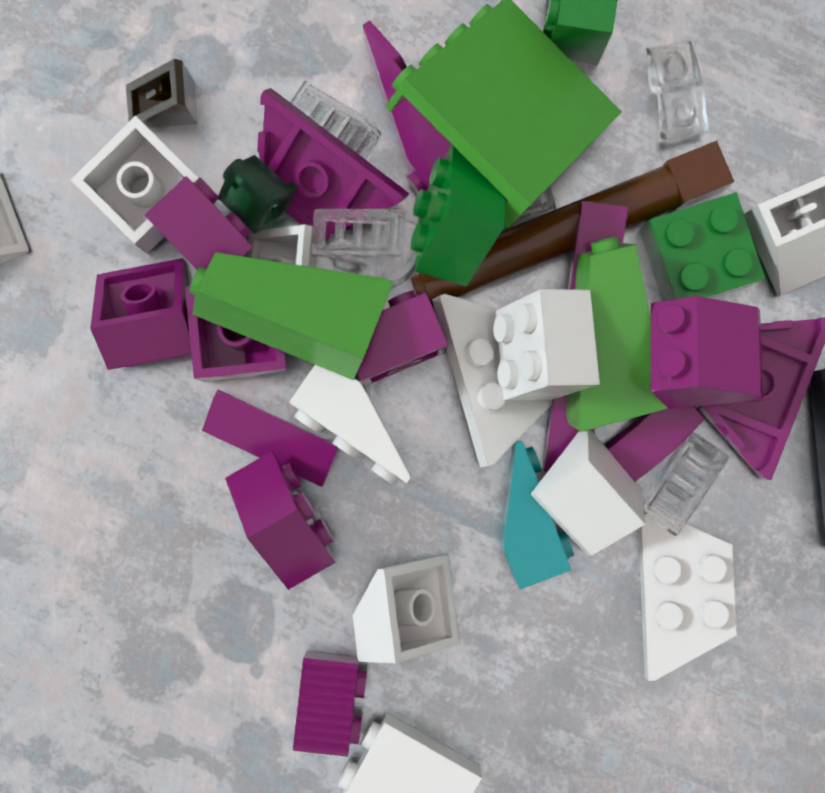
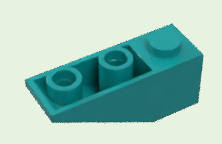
[500,441,574,590]

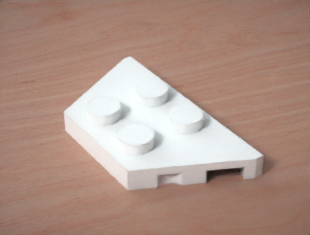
[432,294,552,468]
[638,505,737,681]

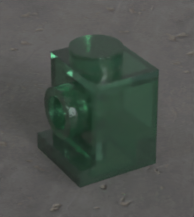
[218,155,299,234]

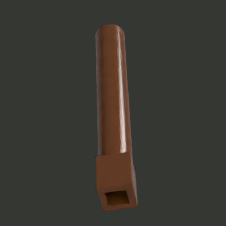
[410,140,735,308]

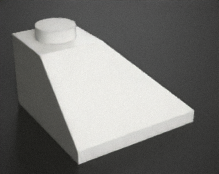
[352,555,460,664]

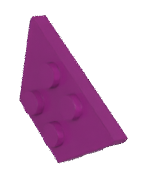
[255,88,409,242]
[698,317,825,480]

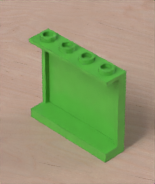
[385,0,622,229]

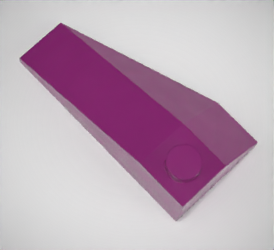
[363,20,451,195]

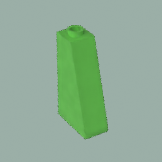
[566,237,668,432]
[189,252,393,380]

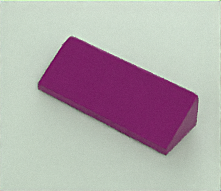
[202,389,340,487]

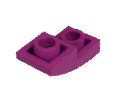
[605,407,704,482]

